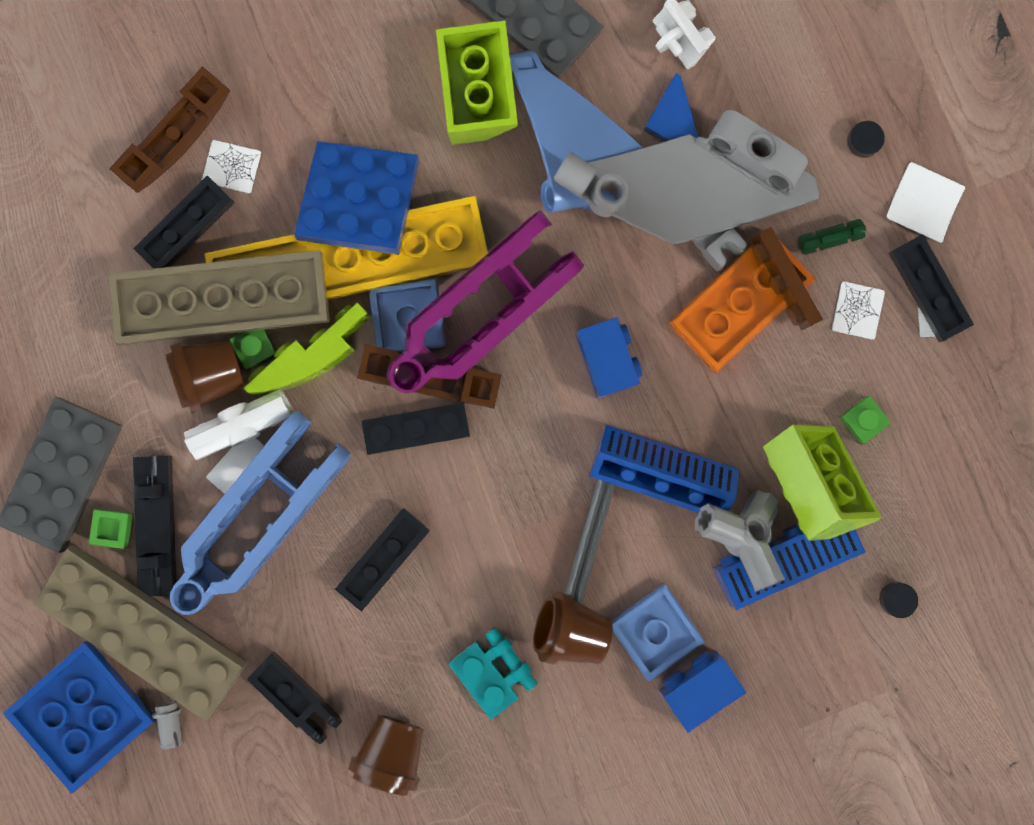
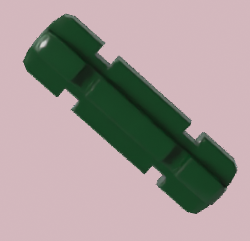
[797,219,866,255]

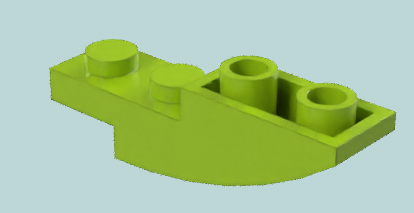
[244,303,371,395]

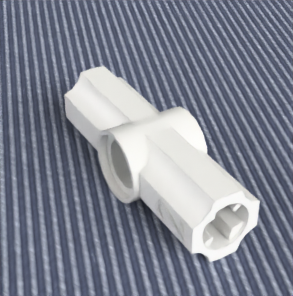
[184,389,293,460]

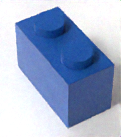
[575,317,643,399]
[659,651,747,733]

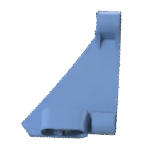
[509,50,643,213]

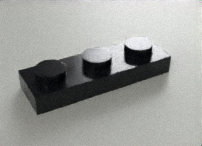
[133,175,235,269]
[888,234,974,342]
[361,402,470,455]
[335,508,430,612]

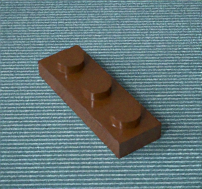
[751,227,823,331]

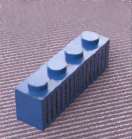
[590,425,739,513]
[713,524,866,610]

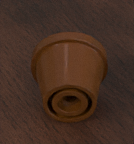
[165,341,244,413]
[533,591,613,664]
[348,715,424,796]

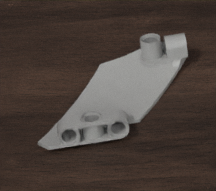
[553,110,819,245]

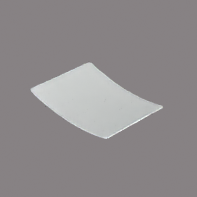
[887,162,965,243]

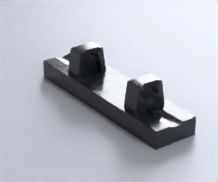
[133,456,177,597]

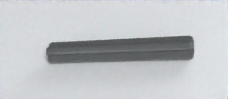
[565,479,615,603]

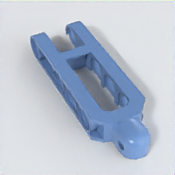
[170,410,352,615]

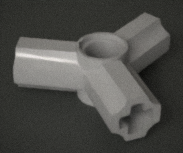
[695,490,784,592]

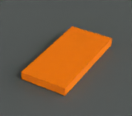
[668,242,816,373]

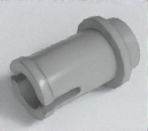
[152,701,184,750]

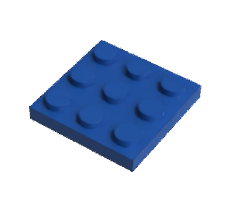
[294,141,419,255]
[3,641,157,794]

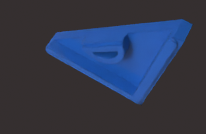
[644,73,698,142]

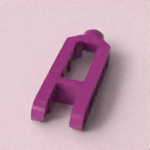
[387,210,584,394]

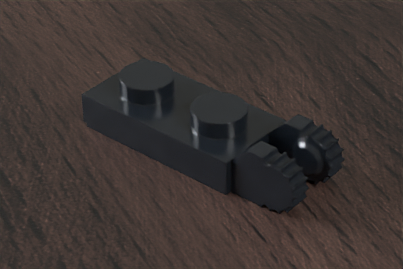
[248,651,342,744]

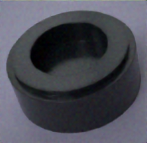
[847,121,885,158]
[879,582,918,618]

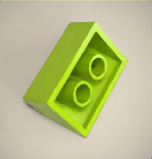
[436,20,518,145]
[763,425,882,540]

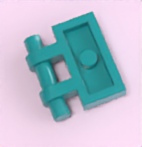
[448,627,538,720]

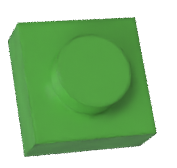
[229,329,277,371]
[839,396,891,444]
[89,509,133,549]

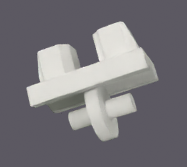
[652,0,715,70]

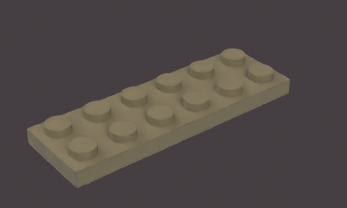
[108,250,330,345]
[34,545,247,722]

